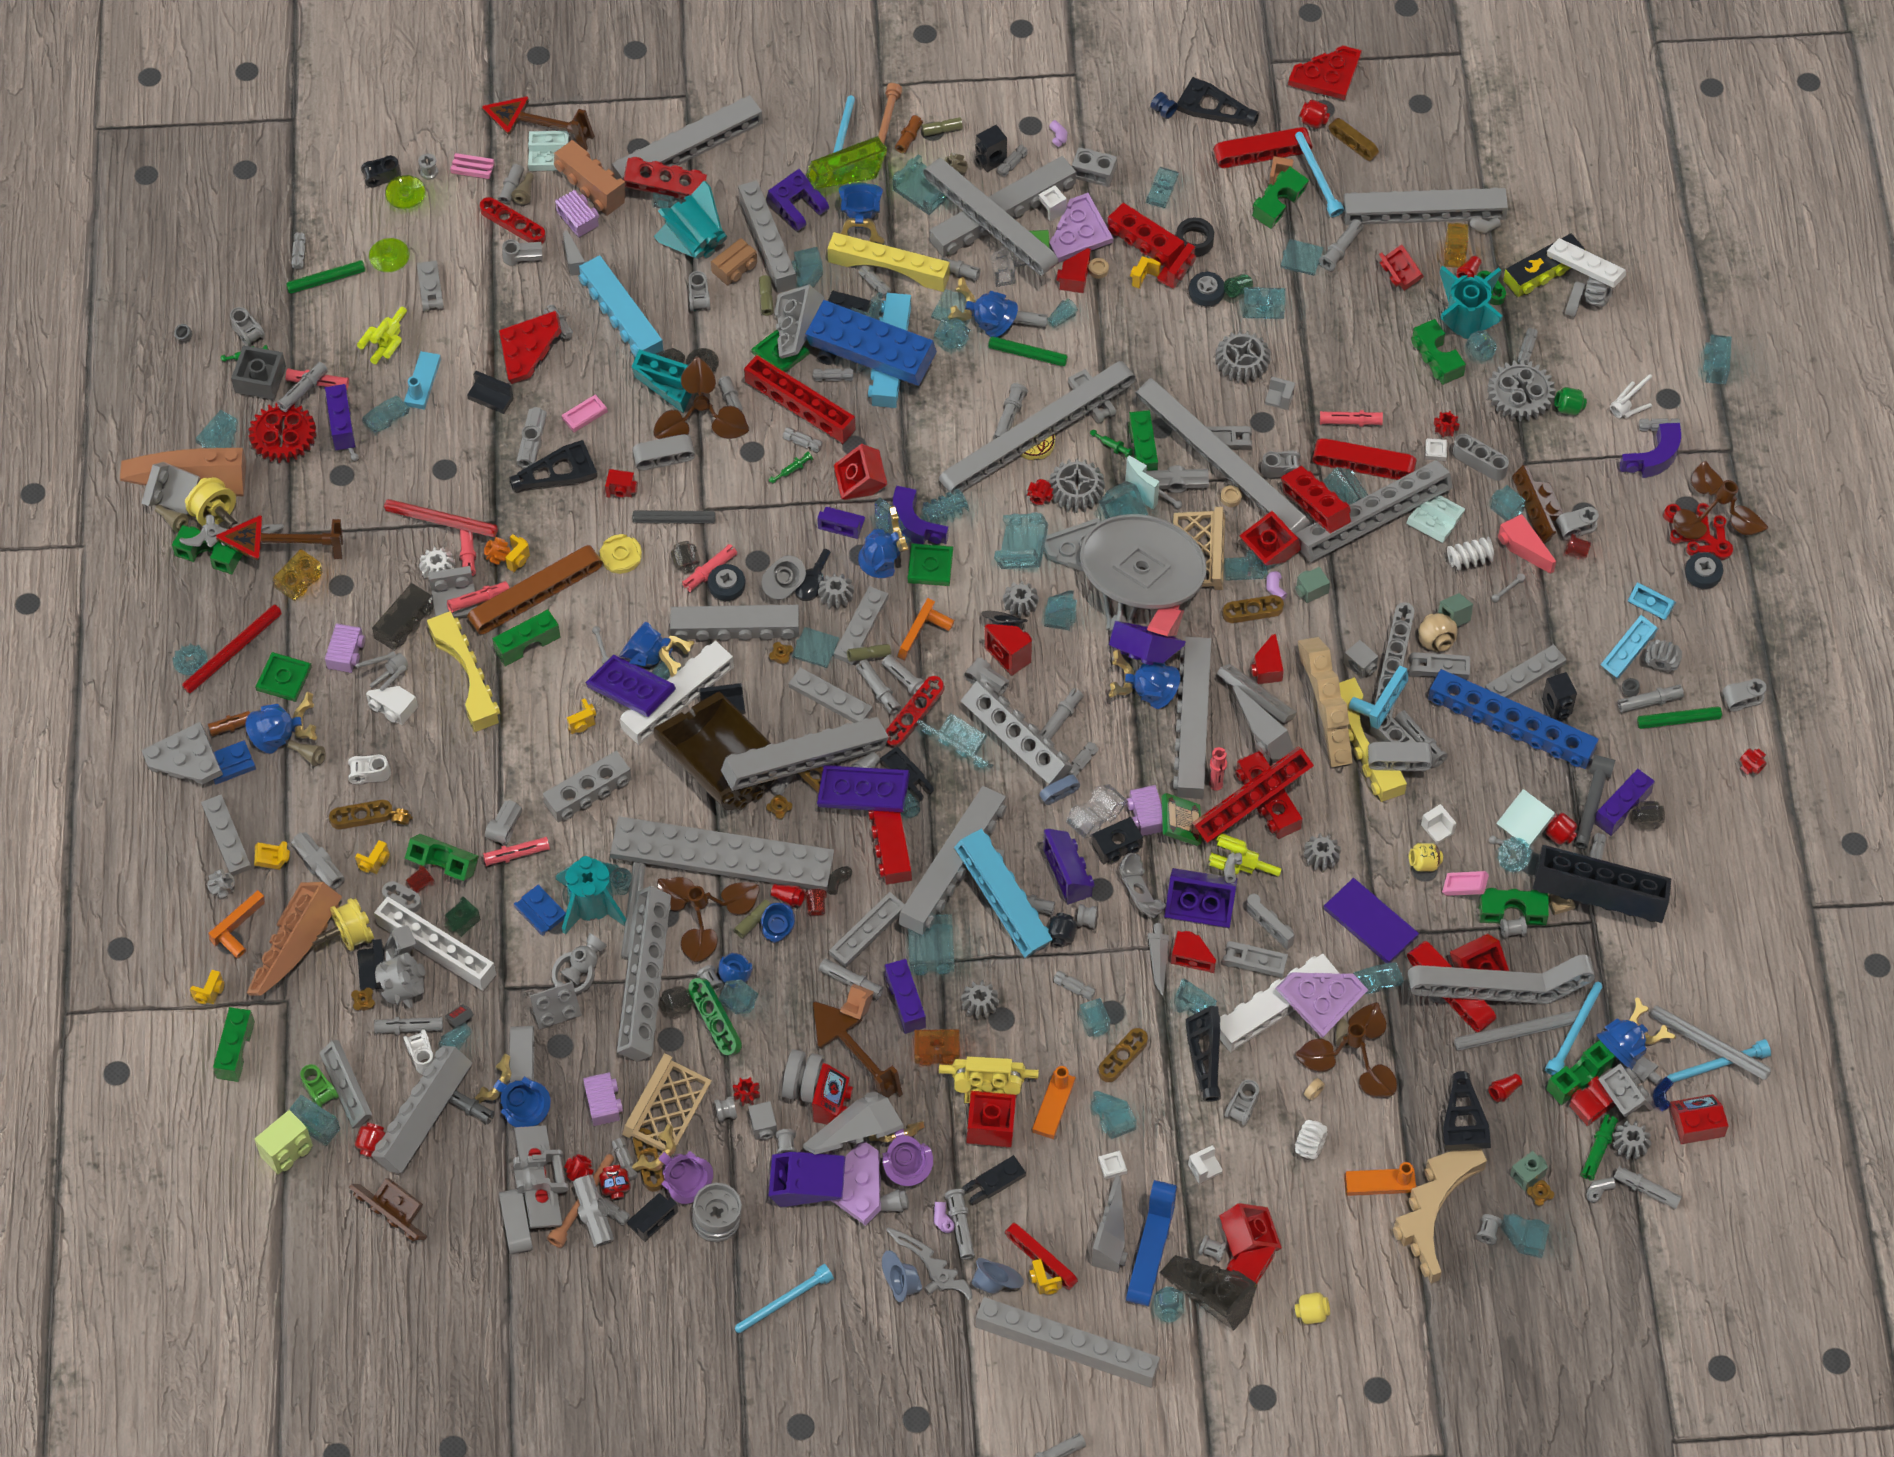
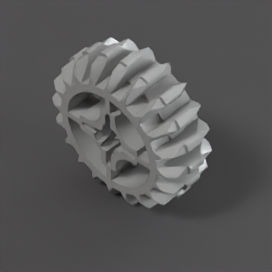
[1215,330,1271,383]
[1049,458,1105,512]

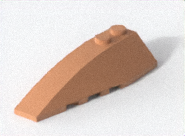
[120,448,247,496]
[247,882,342,996]

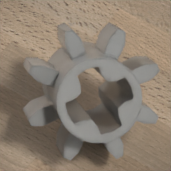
[207,869,235,898]

